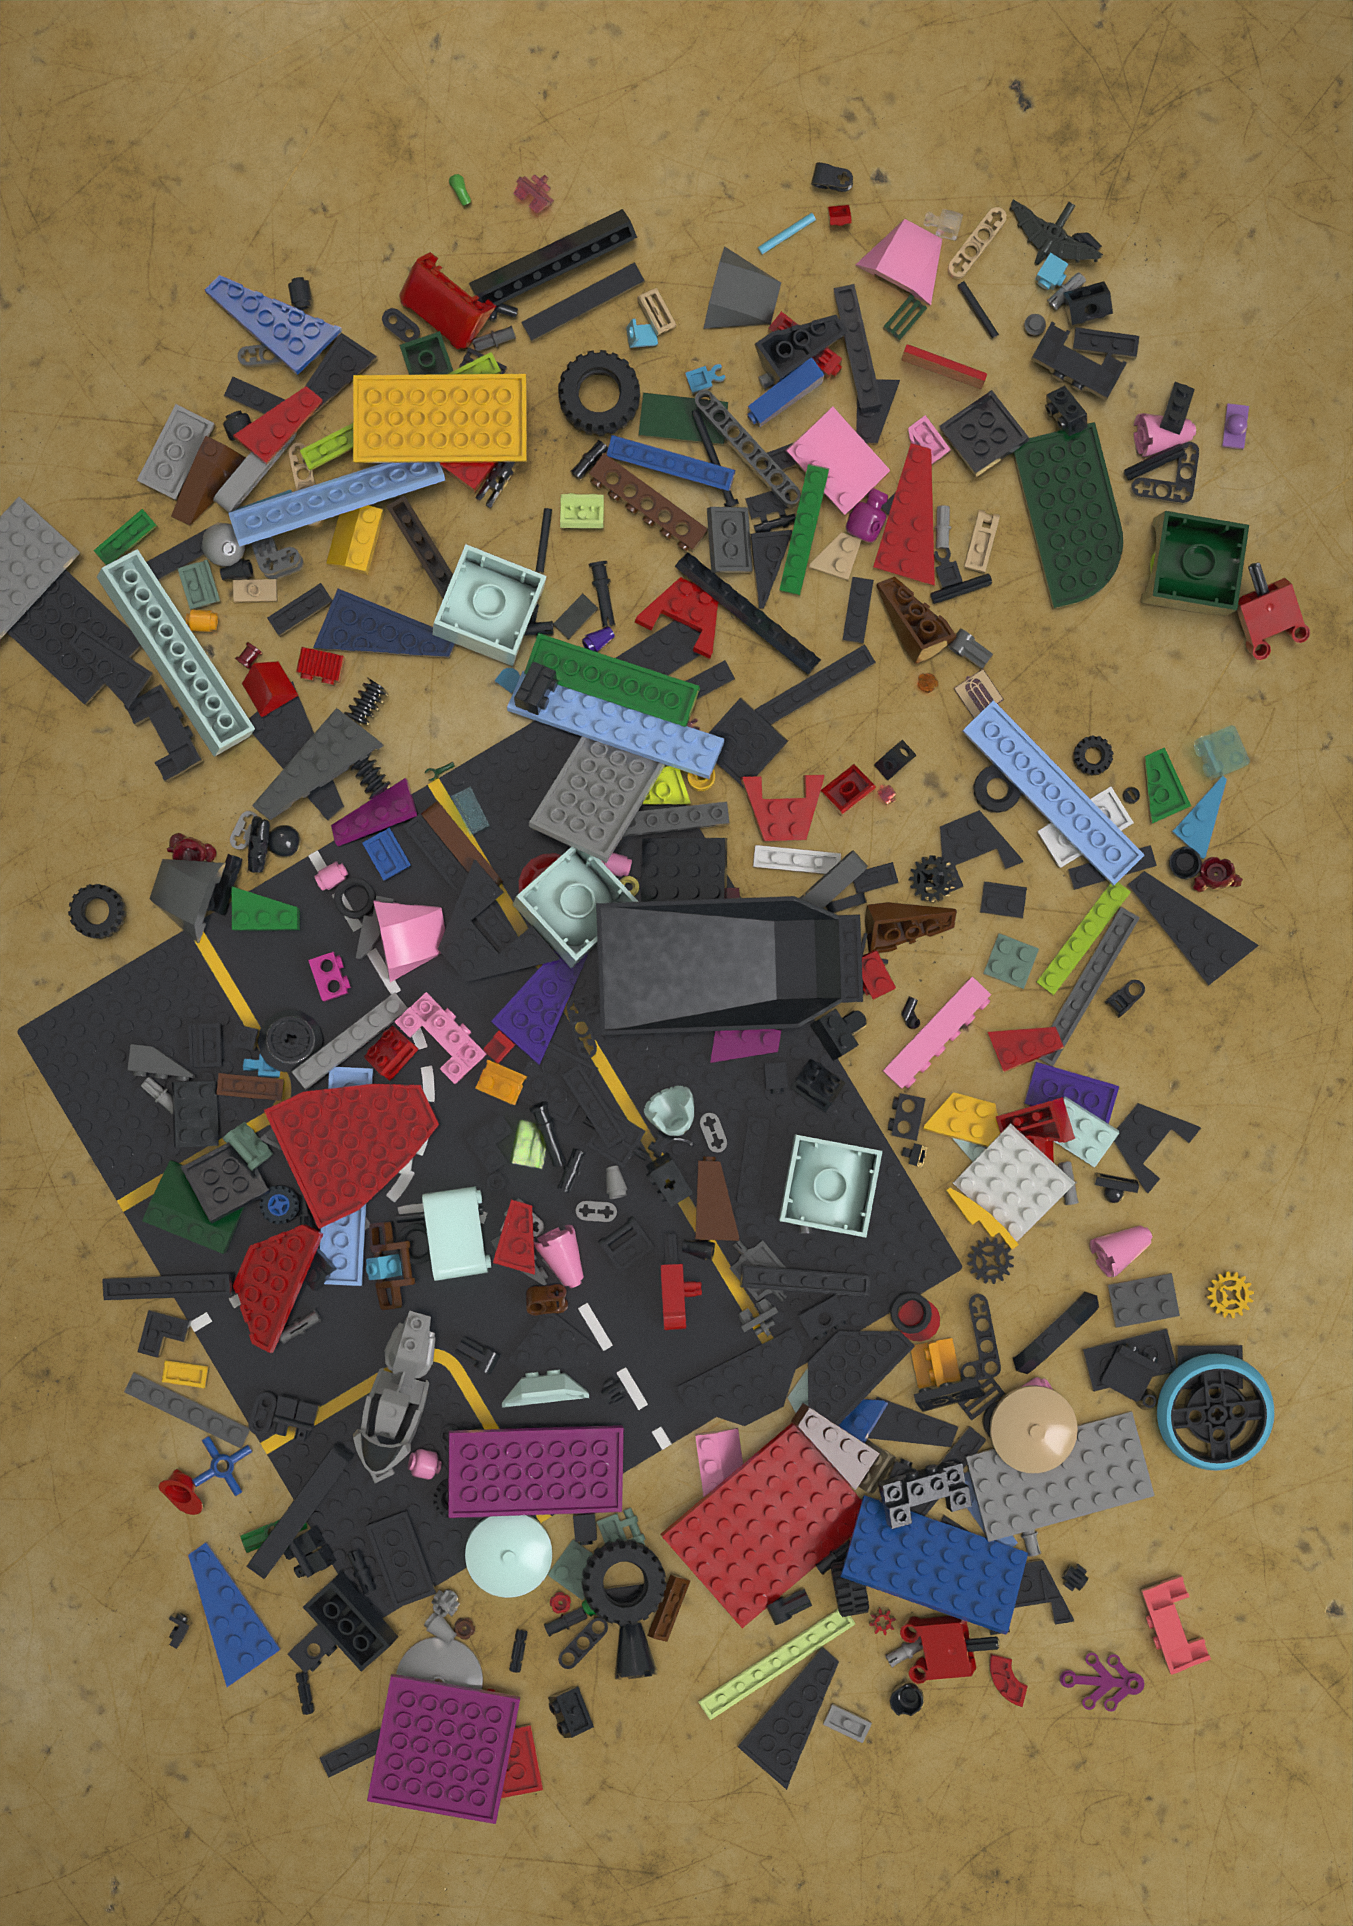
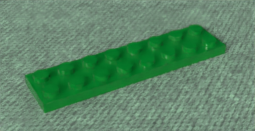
[524,633,700,727]

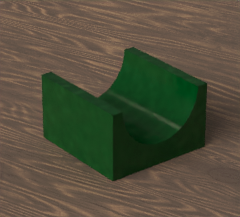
[1141,511,1249,617]

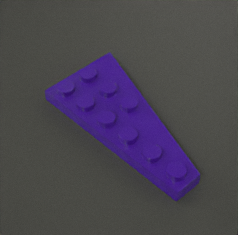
[491,951,589,1065]

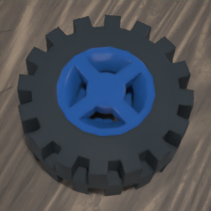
[259,1185,299,1224]

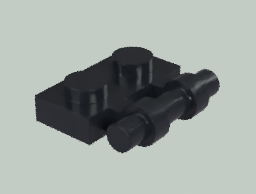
[745,491,796,533]

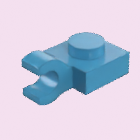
[243,1054,280,1078]

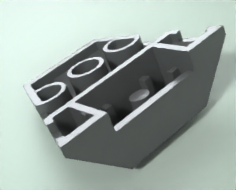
[703,246,781,329]
[149,859,226,943]

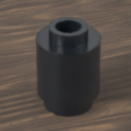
[288,277,313,310]

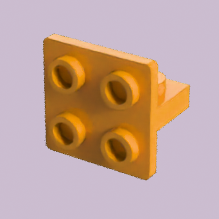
[911,1338,960,1388]

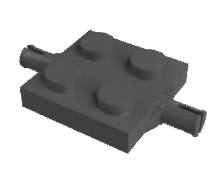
[730,1240,787,1302]

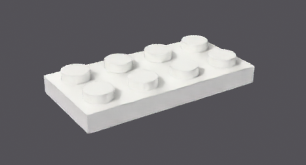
[1037,787,1133,869]

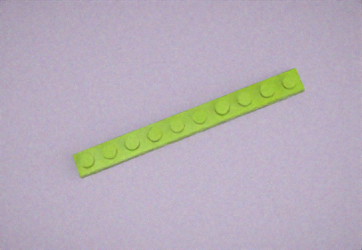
[299,352,501,471]

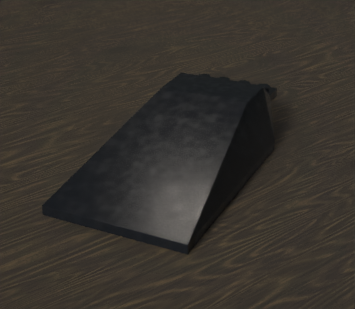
[596,896,863,1035]

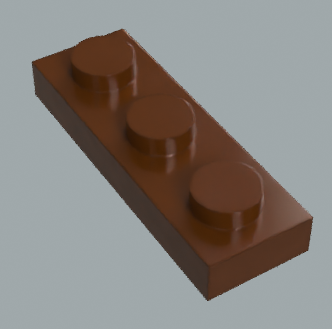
[217,1073,284,1101]
[647,1574,690,1642]

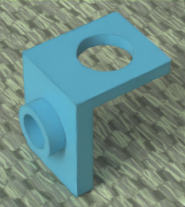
[626,319,658,348]

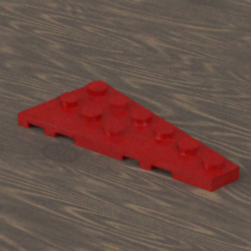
[873,443,935,586]

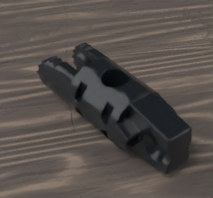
[475,462,515,509]
[248,816,270,873]

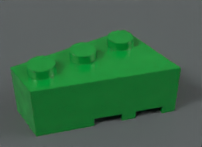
[232,887,300,931]

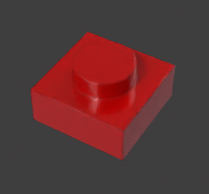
[828,205,852,226]

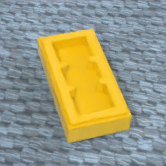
[162,1360,209,1388]

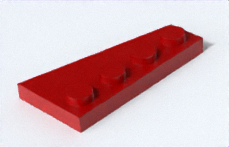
[233,386,323,465]

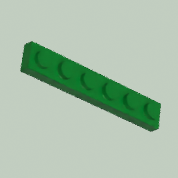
[779,463,830,595]

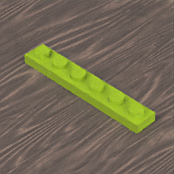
[1036,882,1131,995]

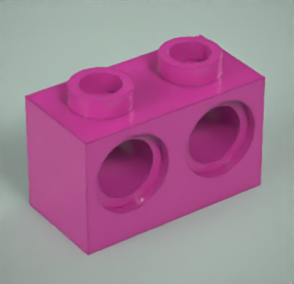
[308,952,351,1002]

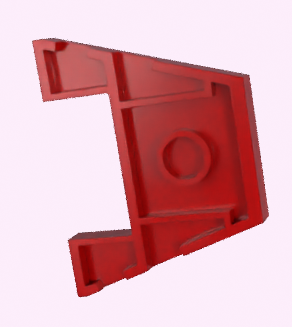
[634,577,718,659]
[741,775,824,841]

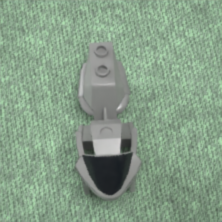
[353,1311,435,1474]

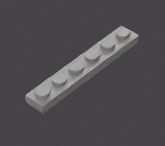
[292,992,408,1090]

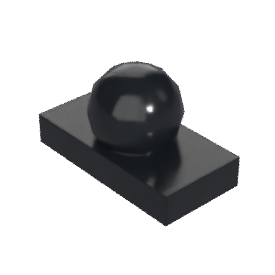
[1093,1172,1139,1203]

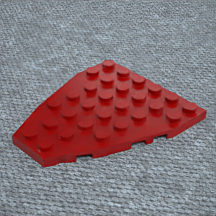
[264,1084,439,1229]

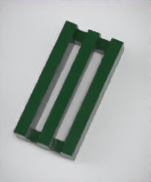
[883,294,927,342]

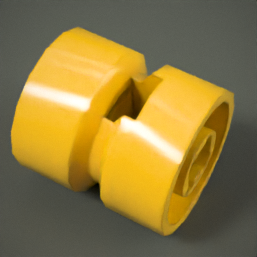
[687,769,715,792]

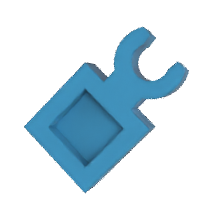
[685,364,725,394]

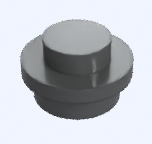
[1024,314,1046,336]

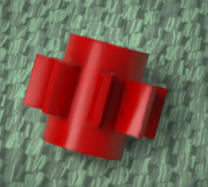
[869,1607,896,1636]

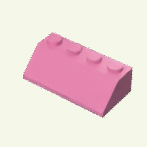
[695,1428,743,1497]

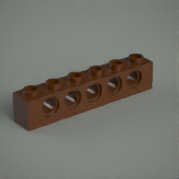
[589,453,708,553]

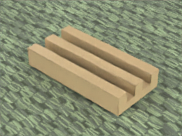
[637,288,676,336]

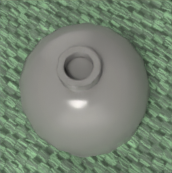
[201,523,246,566]

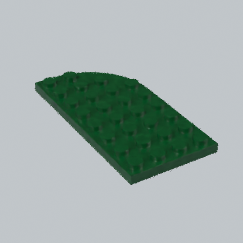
[1013,422,1123,609]

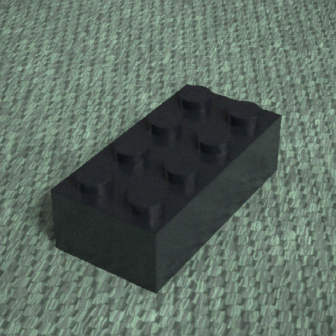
[303,1572,399,1672]

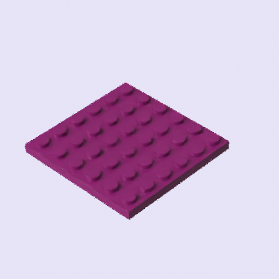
[367,1674,520,1824]

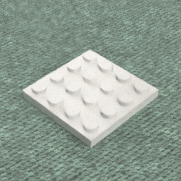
[953,1123,1075,1242]

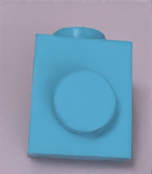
[366,1254,402,1280]

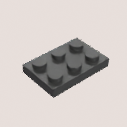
[707,507,753,573]
[1107,1273,1180,1328]

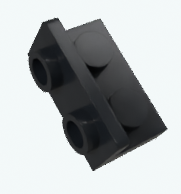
[548,1686,594,1738]

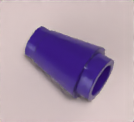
[582,626,615,652]

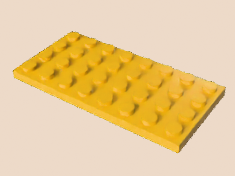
[353,374,527,463]

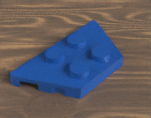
[838,1399,888,1443]

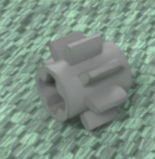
[431,1590,460,1617]

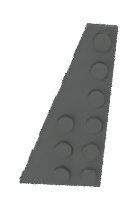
[252,708,384,820]

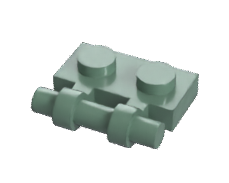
[597,1508,645,1545]

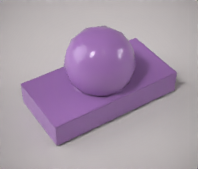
[1222,404,1249,450]

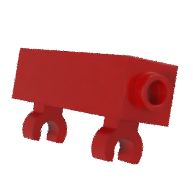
[768,311,842,379]

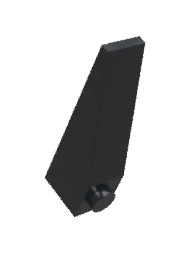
[754,315,848,385]

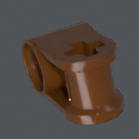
[526,1284,568,1315]

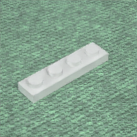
[753,845,841,874]

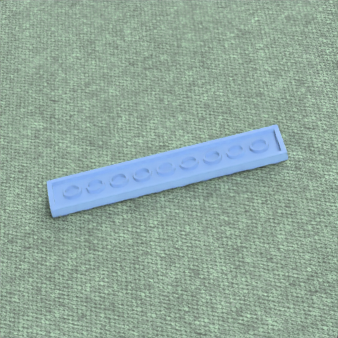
[228,462,445,547]
[507,671,724,779]
[962,700,1144,886]
[320,1067,373,1286]

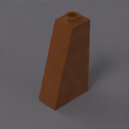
[695,1156,739,1241]

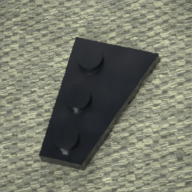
[856,379,900,445]

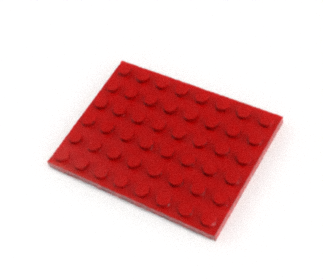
[660,1423,862,1628]

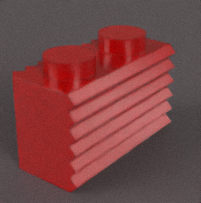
[296,647,345,685]

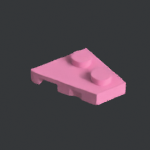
[908,415,951,464]

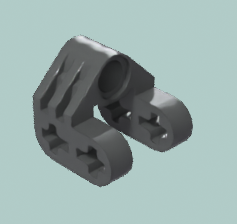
[251,537,304,580]

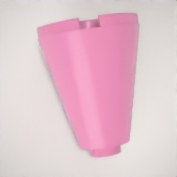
[1134,413,1196,457]
[534,1225,584,1288]
[1090,1225,1152,1278]

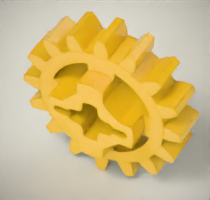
[1206,1271,1254,1318]

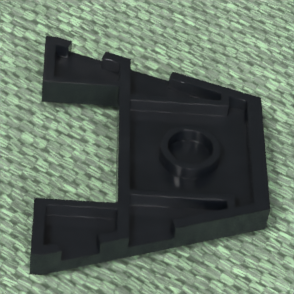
[939,810,1023,893]
[1113,1103,1201,1193]
[989,1559,1074,1635]

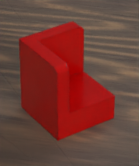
[483,1030,516,1064]

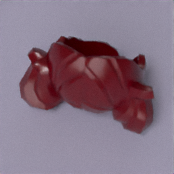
[166,833,217,862]
[1193,857,1243,892]

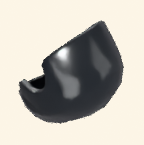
[268,825,301,858]
[1169,846,1202,880]
[889,1683,925,1716]

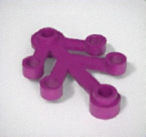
[1059,1652,1144,1712]

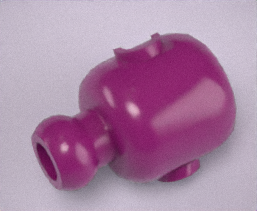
[845,488,888,543]

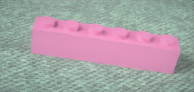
[882,977,991,1089]

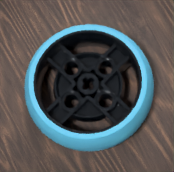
[1157,1354,1274,1471]

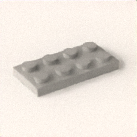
[137,404,215,500]

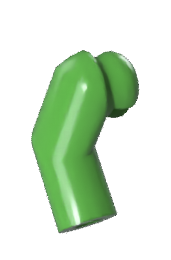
[449,174,471,205]

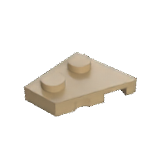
[809,532,862,581]

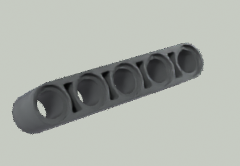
[799,850,868,908]

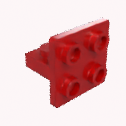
[364,1025,419,1081]

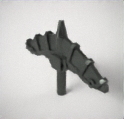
[1010,199,1104,264]

